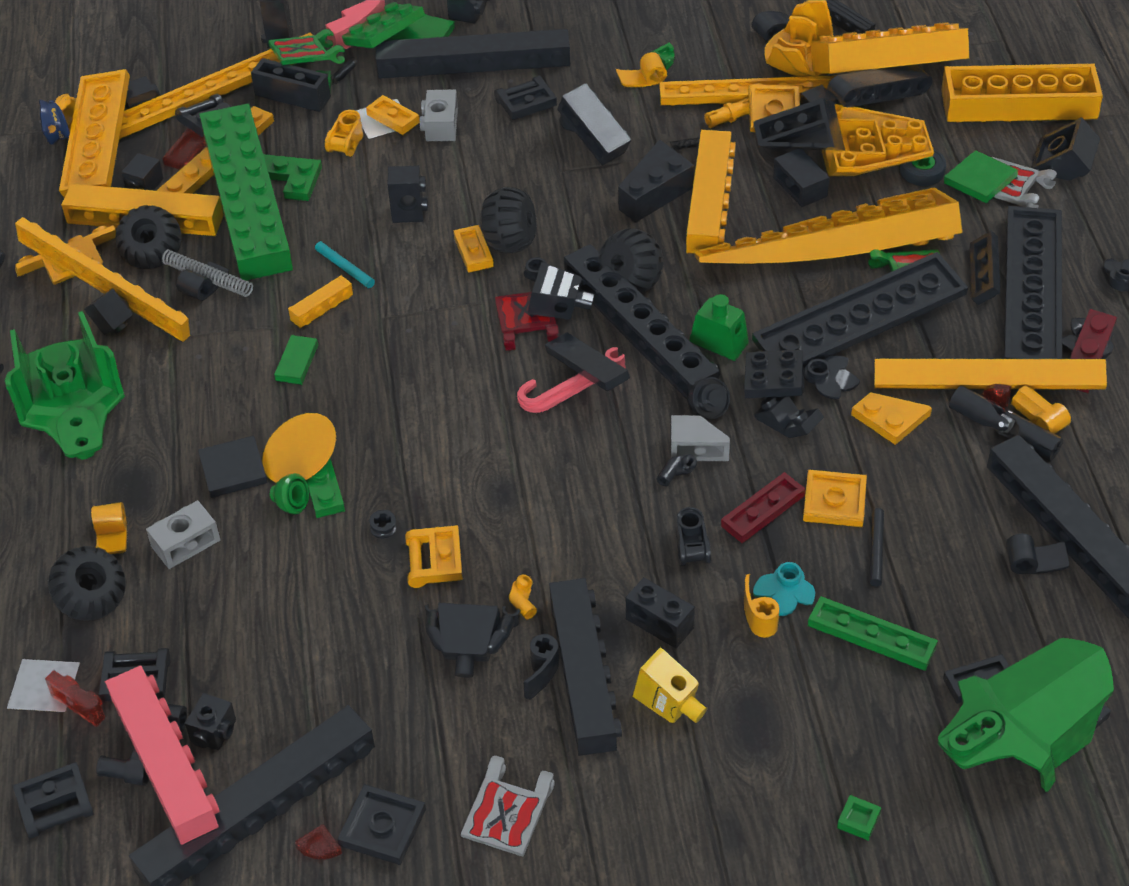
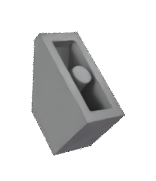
[671,415,730,461]

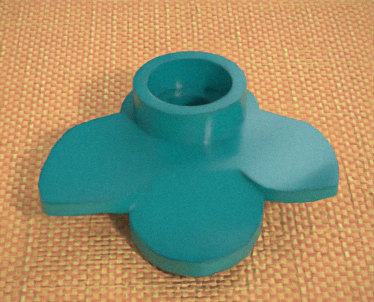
[753,562,815,616]

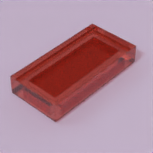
[162,128,206,170]

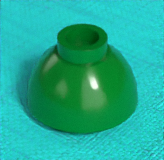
[270,473,309,515]

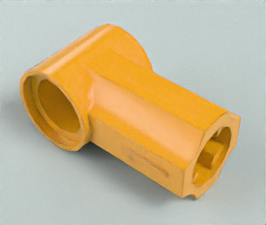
[1011,385,1071,434]

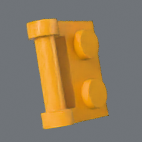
[405,525,463,588]

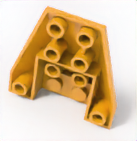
[822,104,934,176]

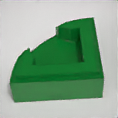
[651,42,675,70]

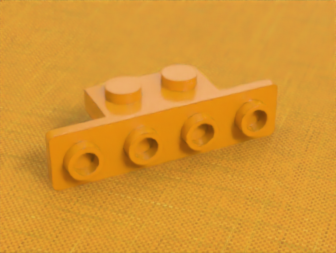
[15,225,116,285]

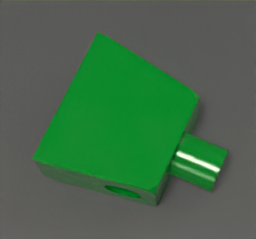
[689,294,749,361]

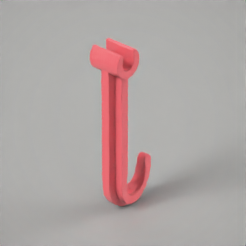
[517,347,626,413]

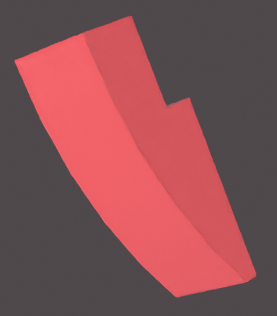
[325,0,385,49]

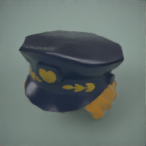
[39,94,76,145]

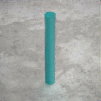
[315,241,375,288]

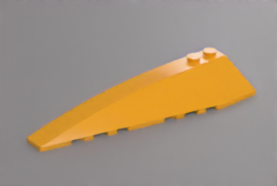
[694,187,962,264]

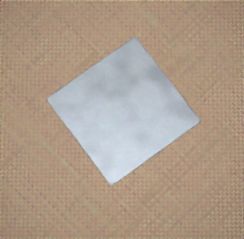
[7,659,80,712]

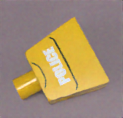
[632,647,707,723]

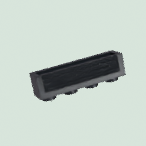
[827,0,875,34]

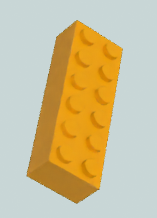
[811,23,969,74]
[941,64,1103,122]

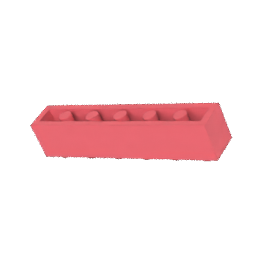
[105,665,220,845]

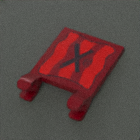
[495,292,559,351]

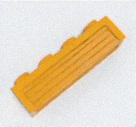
[288,275,353,328]

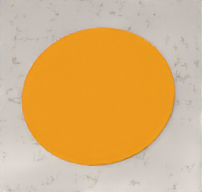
[262,413,336,483]

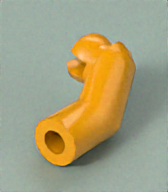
[509,575,537,619]

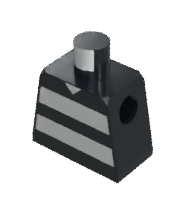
[527,262,594,320]

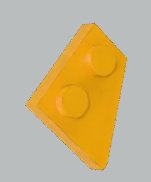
[851,392,932,445]

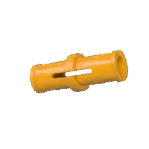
[704,97,749,128]

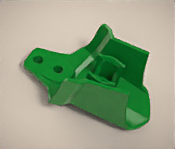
[5,311,125,460]
[938,638,1114,792]

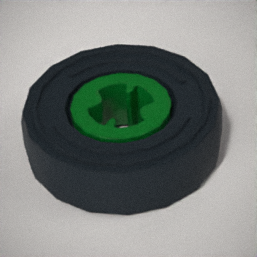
[900,149,946,186]

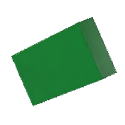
[274,335,318,385]

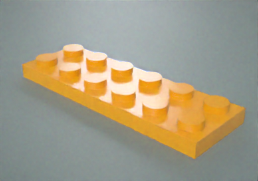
[59,69,130,197]

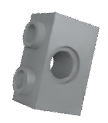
[420,89,458,141]
[146,500,220,569]

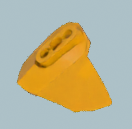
[765,0,833,77]

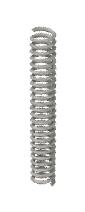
[162,249,253,297]

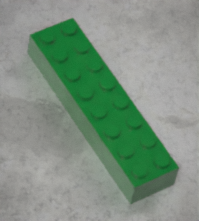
[199,103,293,281]

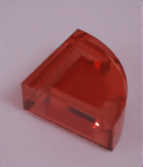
[981,384,1012,410]
[295,824,342,859]

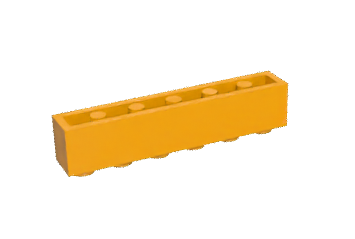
[686,130,736,254]
[61,184,224,236]

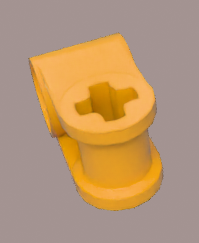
[325,110,363,157]

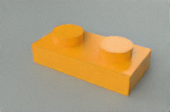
[366,95,420,135]
[453,225,494,273]

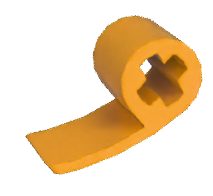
[616,52,667,87]
[91,502,127,554]
[744,574,780,638]

